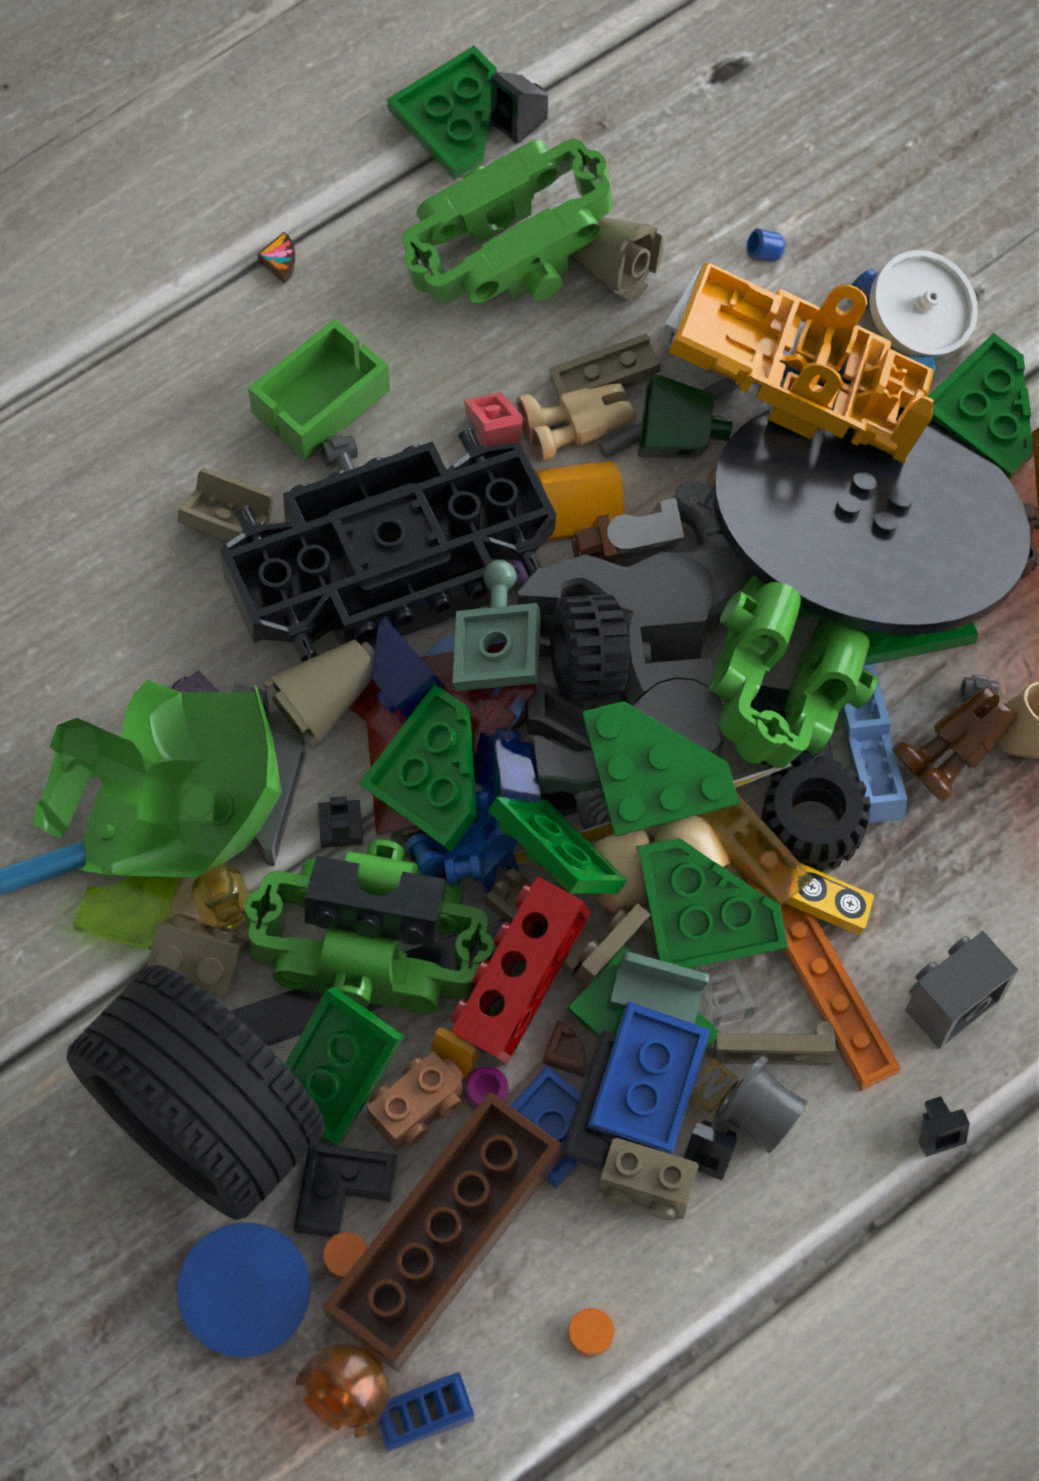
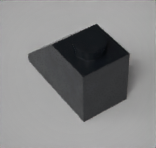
[491,72,548,144]

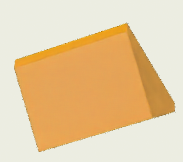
[536,460,625,542]

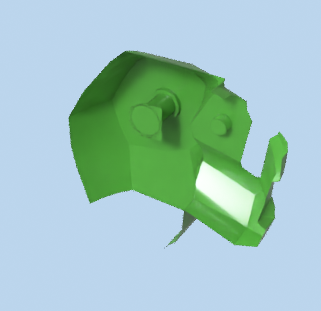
[34,679,282,878]

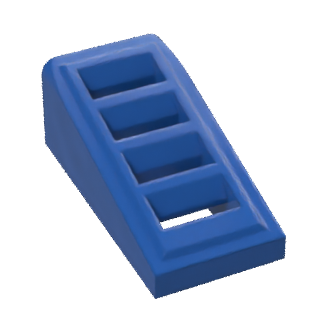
[373,1371,475,1452]

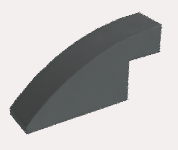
[233,684,307,866]

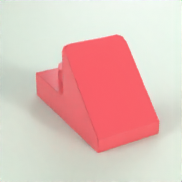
[464,392,523,447]

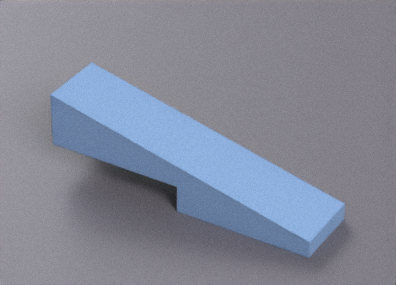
[840,664,907,823]

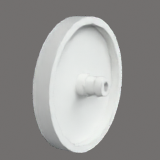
[869,250,978,360]

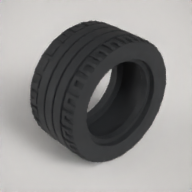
[66,965,325,1220]

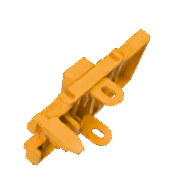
[668,262,934,464]

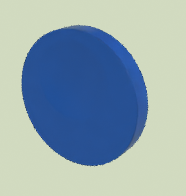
[177,1222,311,1358]

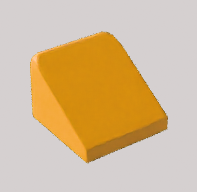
[431,1027,482,1079]

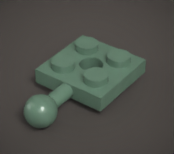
[452,560,541,691]

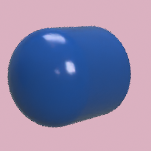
[747,228,785,261]

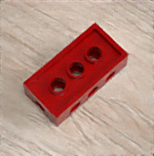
[450,876,592,1065]

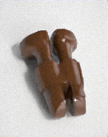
[891,686,1017,803]

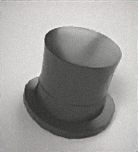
[713,1056,808,1154]

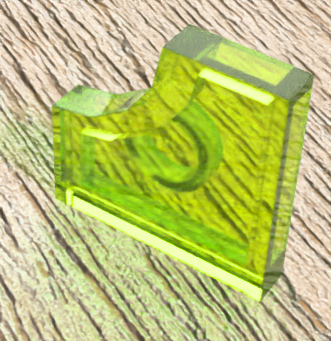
[73,862,182,950]

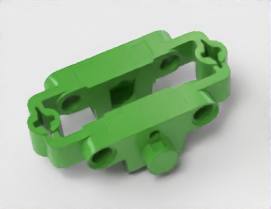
[402,139,614,304]
[709,575,878,768]
[244,839,494,1013]

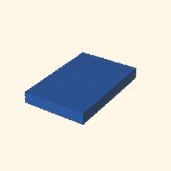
[586,1001,710,1155]

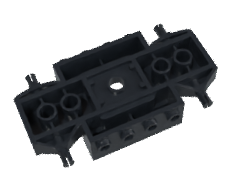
[220,428,557,662]

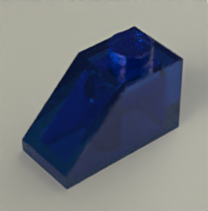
[372,617,446,719]
[474,728,541,803]

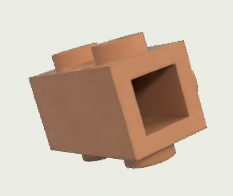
[367,1051,464,1152]

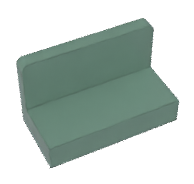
[608,952,710,1024]

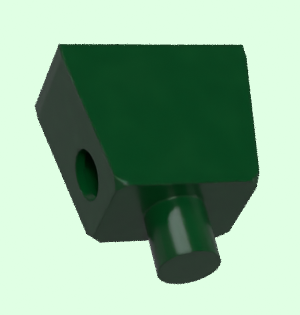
[638,374,733,458]

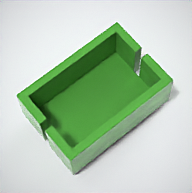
[248,318,390,461]

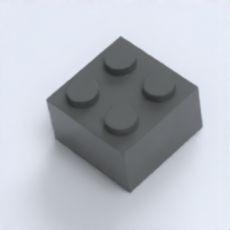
[905,931,1019,1049]

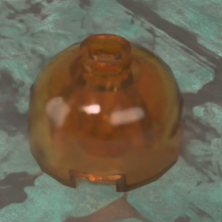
[295,1344,390,1438]

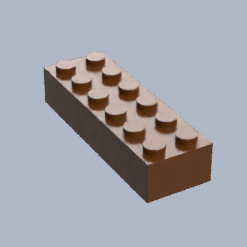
[322,1092,562,1372]

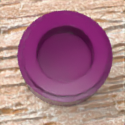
[465,1066,509,1110]

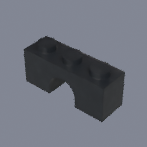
[304,856,446,947]

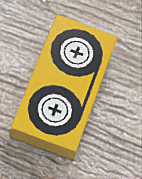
[782,862,875,936]

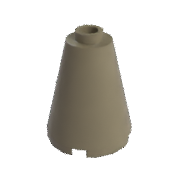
[570,217,664,299]
[262,639,381,748]

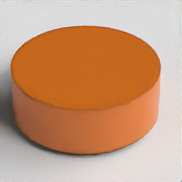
[323,1232,367,1280]
[568,1308,614,1357]

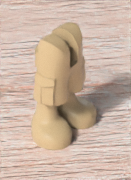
[517,383,636,462]

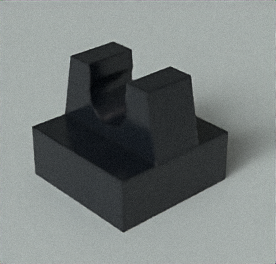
[318,796,363,848]
[919,1096,970,1157]
[683,1120,738,1181]

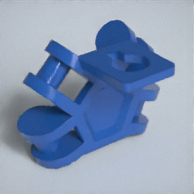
[405,788,520,895]

